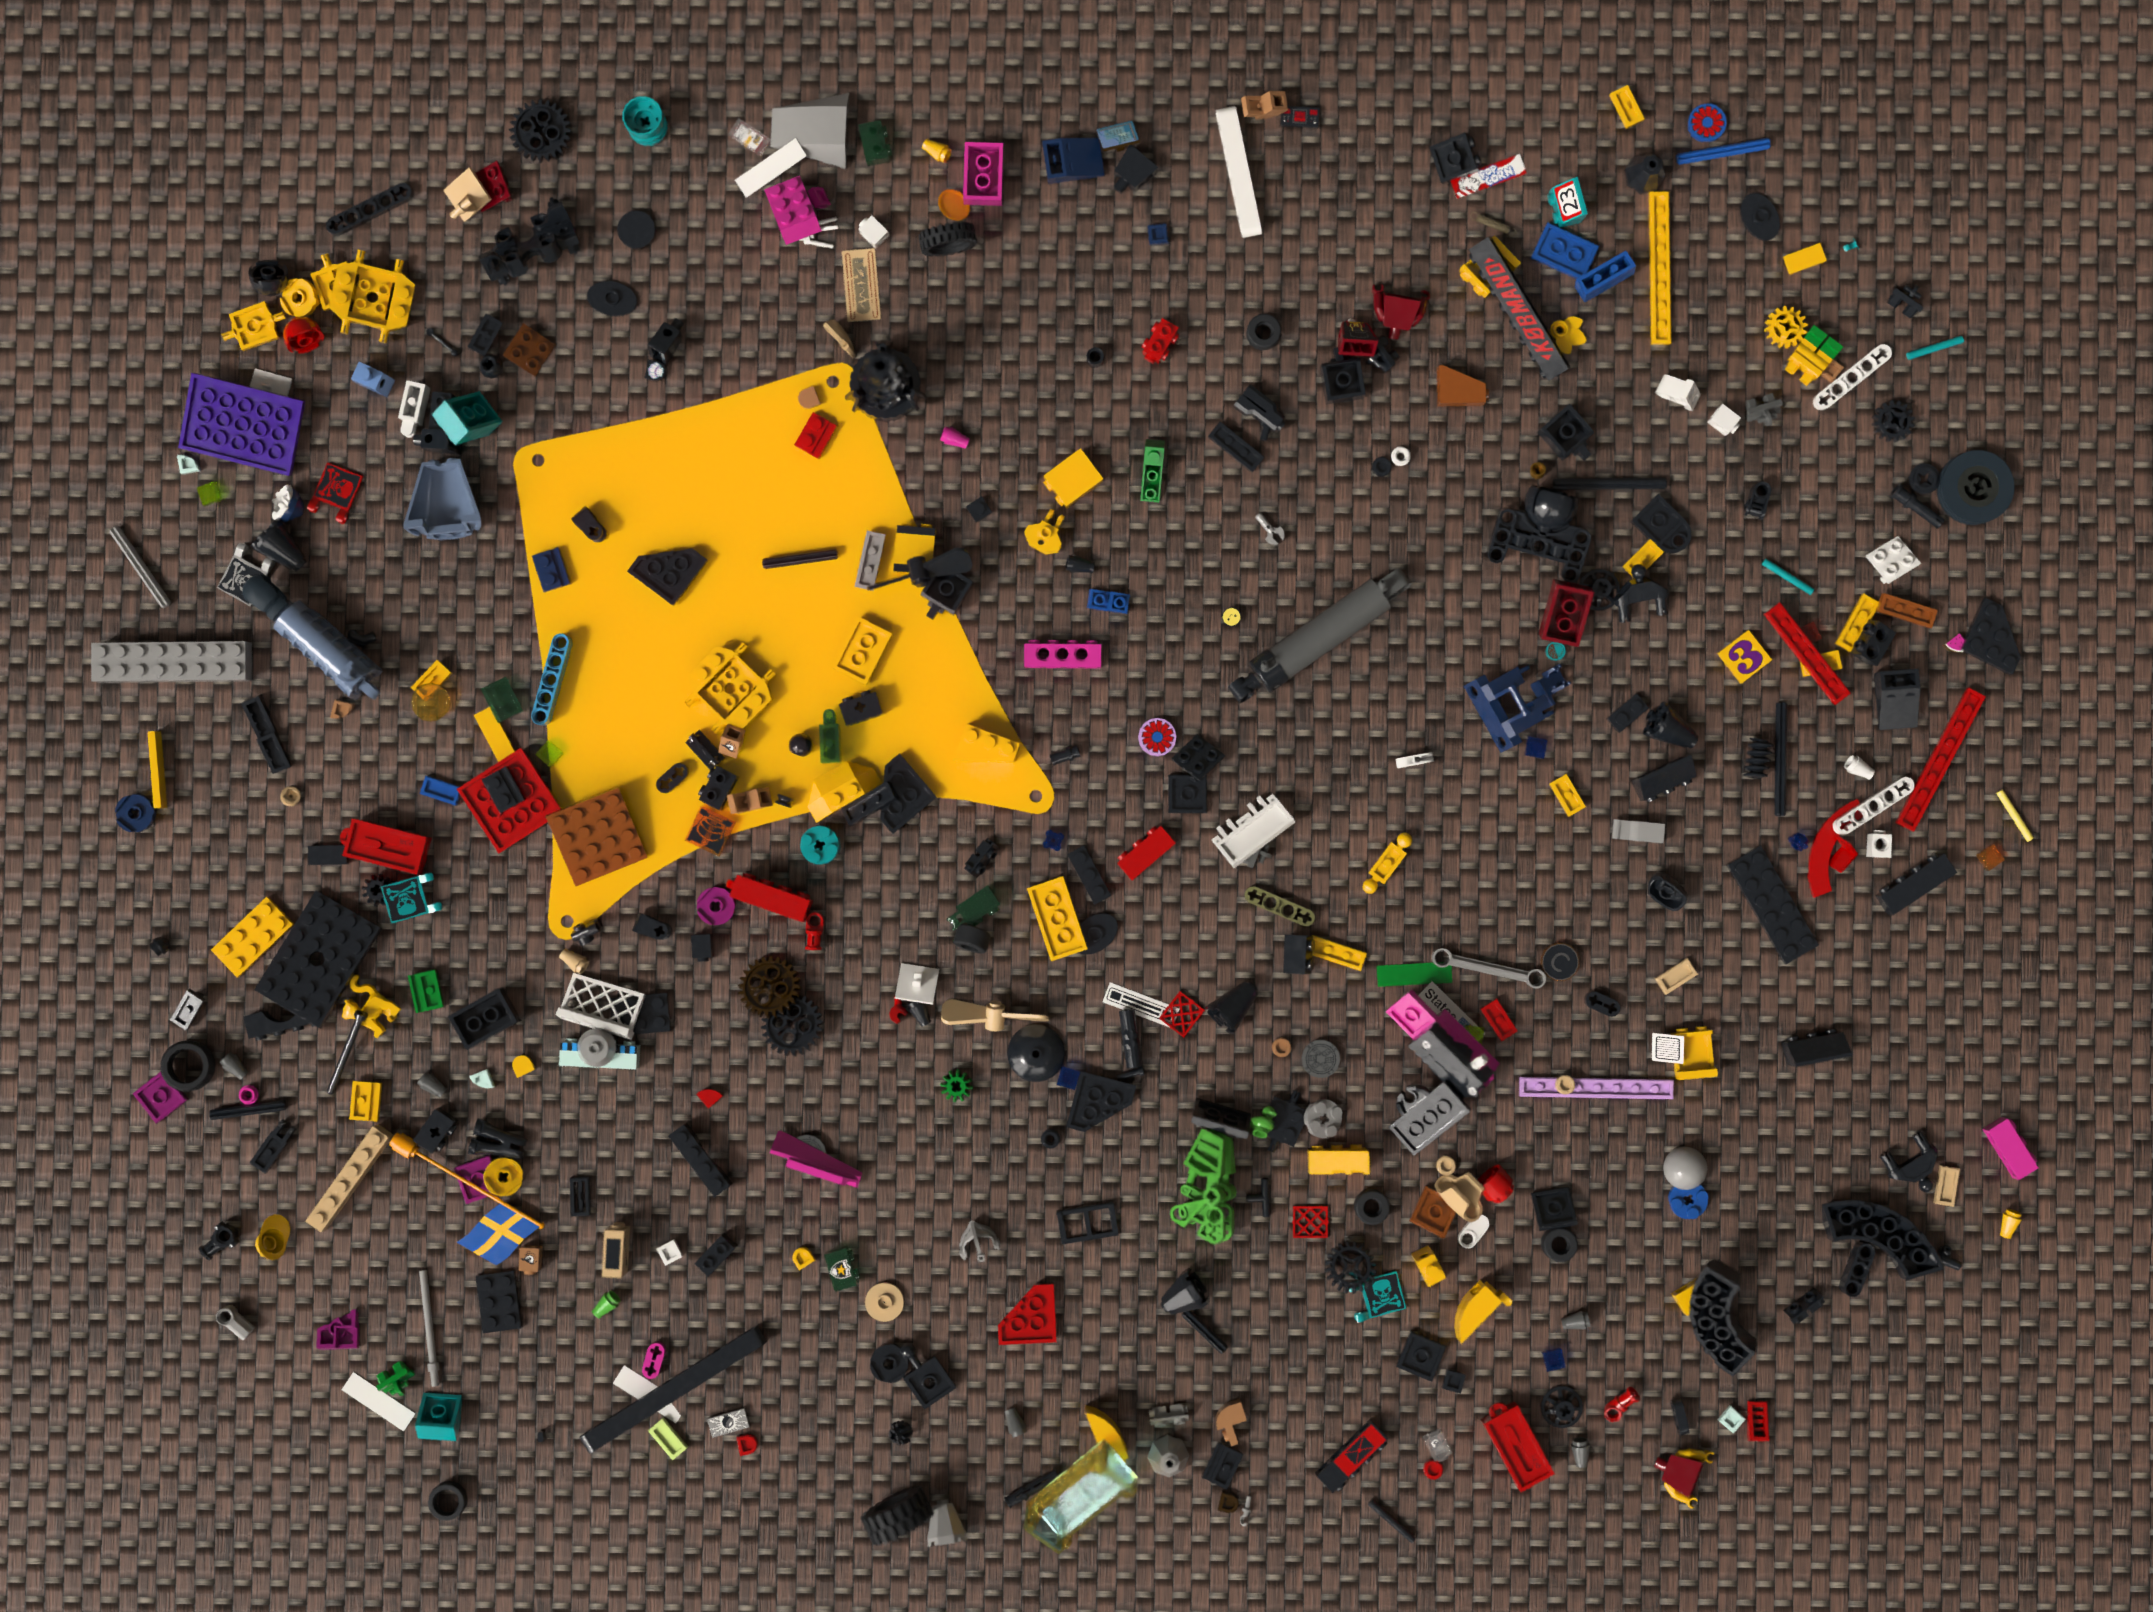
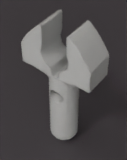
[1255,513,1284,545]

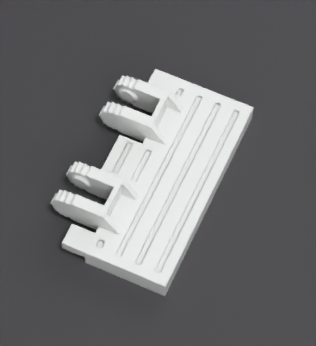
[1212,794,1295,868]

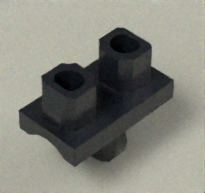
[1887,284,1924,319]
[1366,335,1400,373]

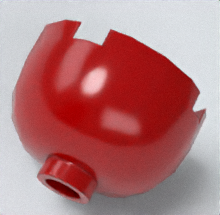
[283,317,324,354]

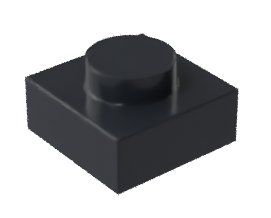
[966,496,992,523]
[1441,1369,1466,1394]

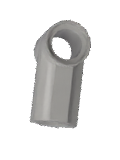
[216,1305,255,1341]

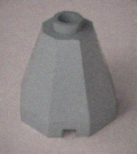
[1148,1434,1189,1477]
[927,1499,968,1547]

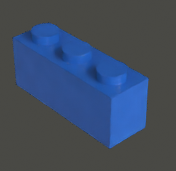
[1575,251,1636,303]

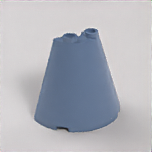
[404,458,482,540]

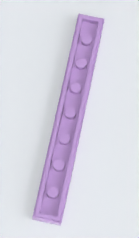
[1519,1077,1674,1099]

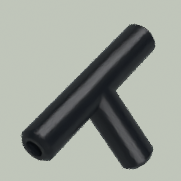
[1246,1178,1270,1217]

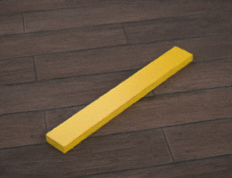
[1649,191,1671,345]

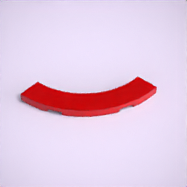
[1808,799,1863,898]

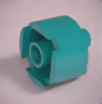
[800,826,841,864]

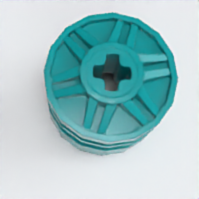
[622,96,668,146]

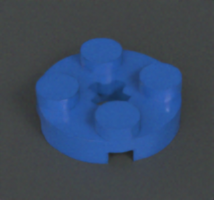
[1668,1185,1708,1219]

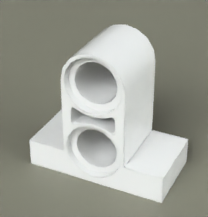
[1655,375,1701,411]

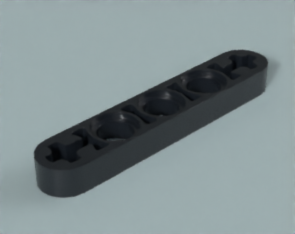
[326,183,414,236]

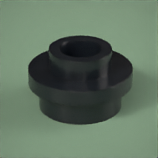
[1041,1129,1060,1149]

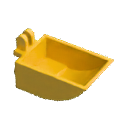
[1454,1280,1512,1344]
[1085,1405,1129,1475]

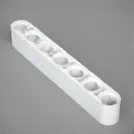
[1216,106,1262,238]

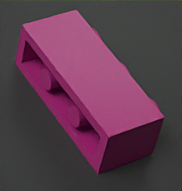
[1982,1117,2038,1180]

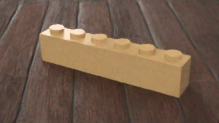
[305,1124,394,1232]

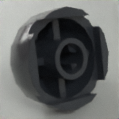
[248,260,289,296]

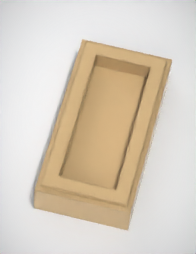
[1654,958,1698,995]
[1933,1165,1960,1207]

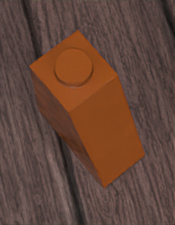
[1437,365,1489,407]

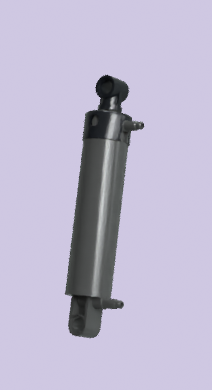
[1228,568,1412,703]

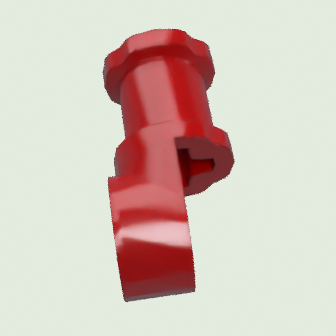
[805,912,824,950]
[1604,1386,1640,1422]

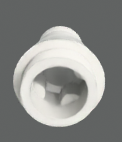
[1844,755,1875,780]

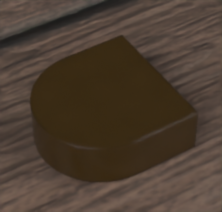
[1217,1491,1239,1513]

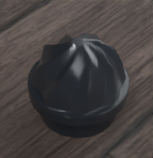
[149,937,170,957]

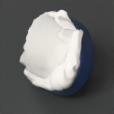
[272,485,304,523]

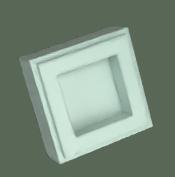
[1717,1405,1745,1433]

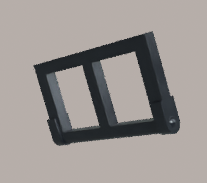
[1056,1201,1119,1245]

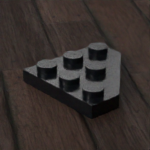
[627,548,708,606]
[1960,598,2021,675]
[880,753,937,834]
[1066,1071,1136,1132]

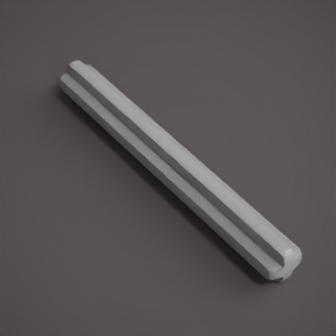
[110,526,171,608]

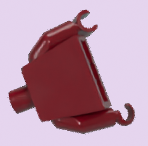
[1372,284,1430,340]

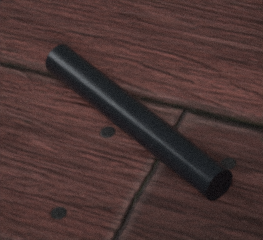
[1367,1499,1416,1543]

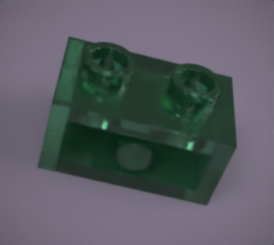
[858,120,892,167]

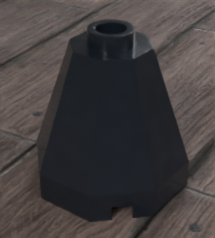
[1624,153,1666,195]
[1161,1268,1210,1315]

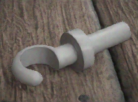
[1240,1496,1252,1526]

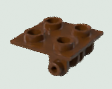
[503,323,555,377]

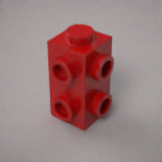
[1141,318,1180,364]

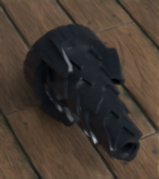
[845,341,926,422]

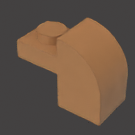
[1241,91,1288,120]
[727,787,773,814]
[1216,1398,1247,1446]

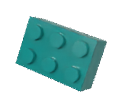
[432,391,503,445]

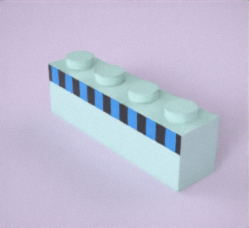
[559,1038,640,1069]

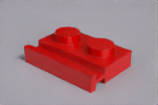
[794,412,838,460]

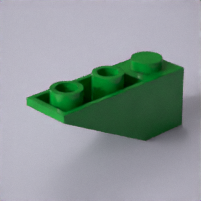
[1140,439,1165,502]

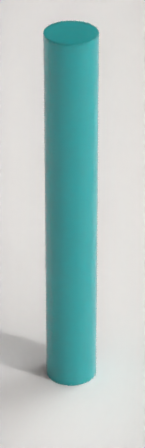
[1906,336,1964,360]
[1761,558,1814,595]

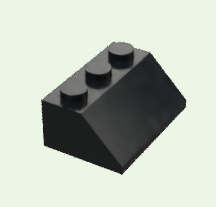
[1631,755,1696,803]
[1782,1028,1853,1067]

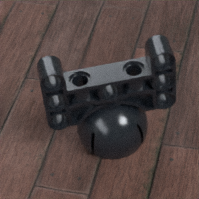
[1487,485,1591,583]

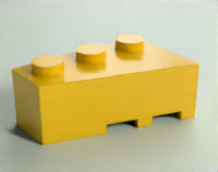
[1307,1144,1370,1175]

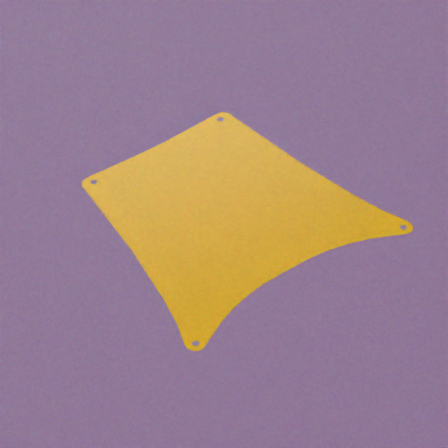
[513,363,1054,940]

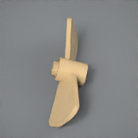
[941,999,1049,1031]

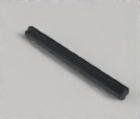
[1552,478,1667,490]
[1774,702,1787,816]

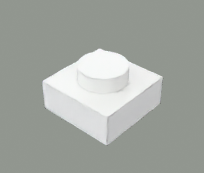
[657,1239,683,1266]

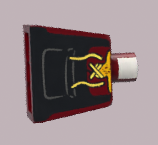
[1338,319,1378,357]

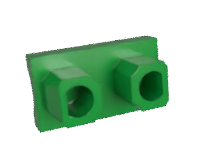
[376,1361,415,1396]

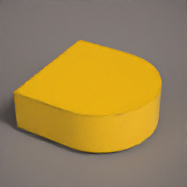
[512,1055,536,1078]
[793,1247,816,1271]

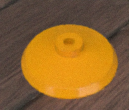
[938,189,970,221]

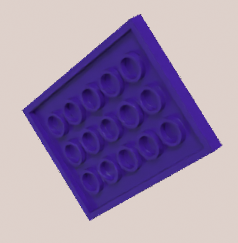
[178,373,305,476]

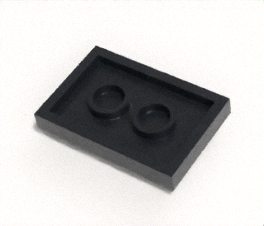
[610,993,671,1036]
[1191,1098,1251,1139]
[475,1270,522,1333]

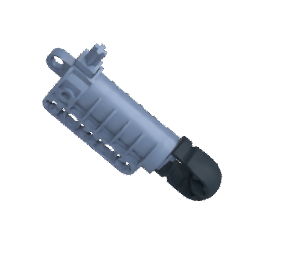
[242,574,383,700]

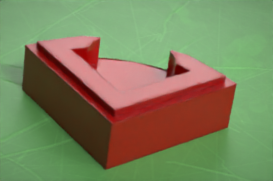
[696,1089,724,1109]

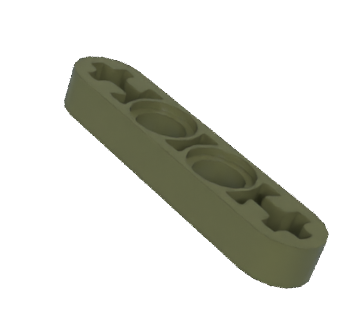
[1244,886,1315,926]

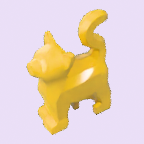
[342,975,402,1038]

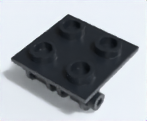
[1171,734,1225,783]

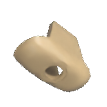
[1435,1172,1484,1223]

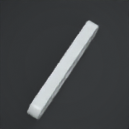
[1813,344,1892,410]
[1833,777,1914,835]

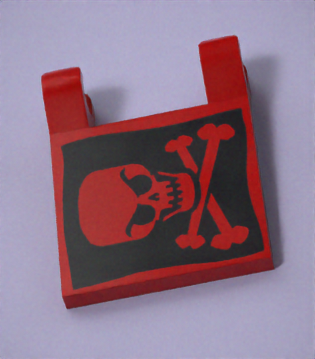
[307,463,363,524]

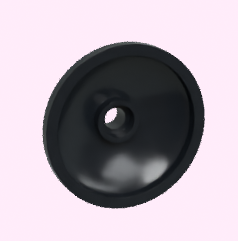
[1007,1024,1065,1082]

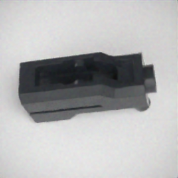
[1233,384,1286,441]

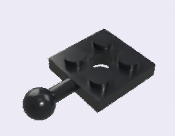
[900,1343,956,1410]

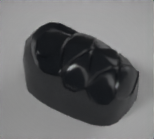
[1648,872,1688,911]

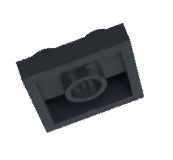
[1429,133,1482,184]

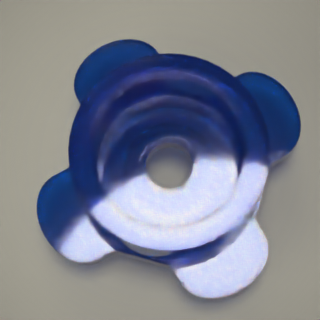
[1043,830,1064,851]
[1788,833,1809,851]

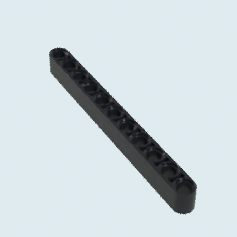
[579,1325,768,1454]

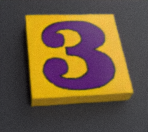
[1717,630,1772,684]

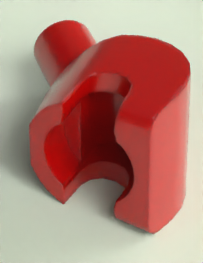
[889,996,908,1024]

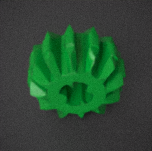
[940,1069,973,1102]

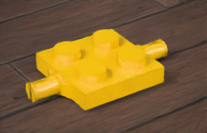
[311,254,357,311]
[221,301,286,351]

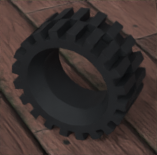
[860,1485,934,1546]

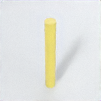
[1996,789,2034,842]

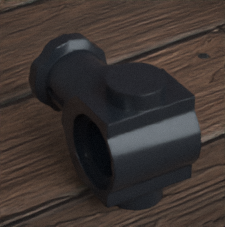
[198,1221,240,1260]

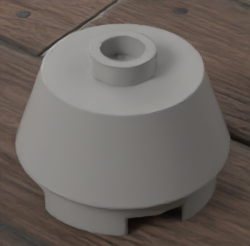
[577,1028,616,1067]

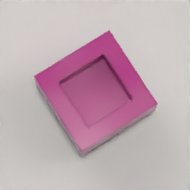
[807,187,831,208]

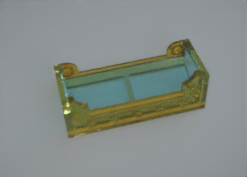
[1024,1439,1138,1554]

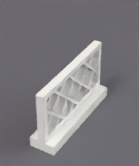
[556,973,645,1040]

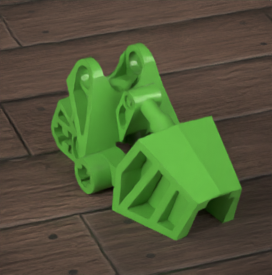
[1170,1127,1237,1244]

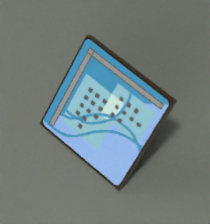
[1096,120,1140,152]

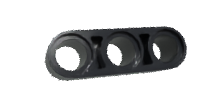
[1839,1241,1875,1297]

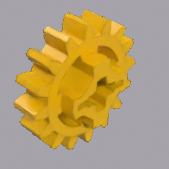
[1764,306,1808,349]

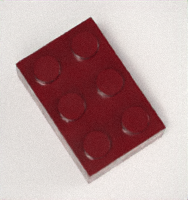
[1538,579,1594,647]

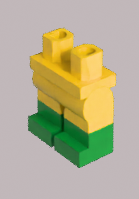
[1785,325,1843,386]

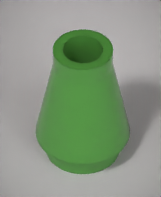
[592,1290,620,1319]

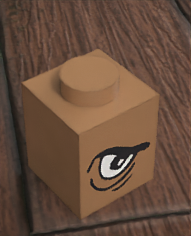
[718,724,746,758]
[519,1245,543,1275]

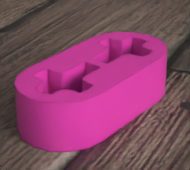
[642,1341,666,1379]

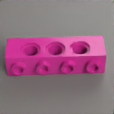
[1024,640,1101,669]

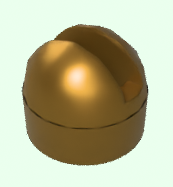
[1530,462,1546,479]

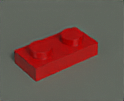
[1480,999,1517,1042]

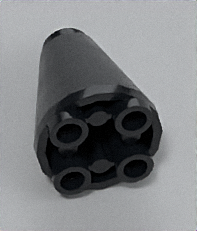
[251,519,307,572]
[1643,702,1699,749]

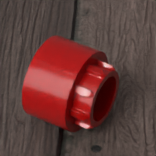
[1477,1164,1514,1204]

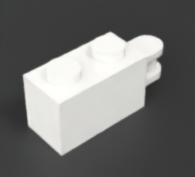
[398,381,431,438]

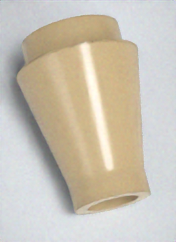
[559,948,589,974]

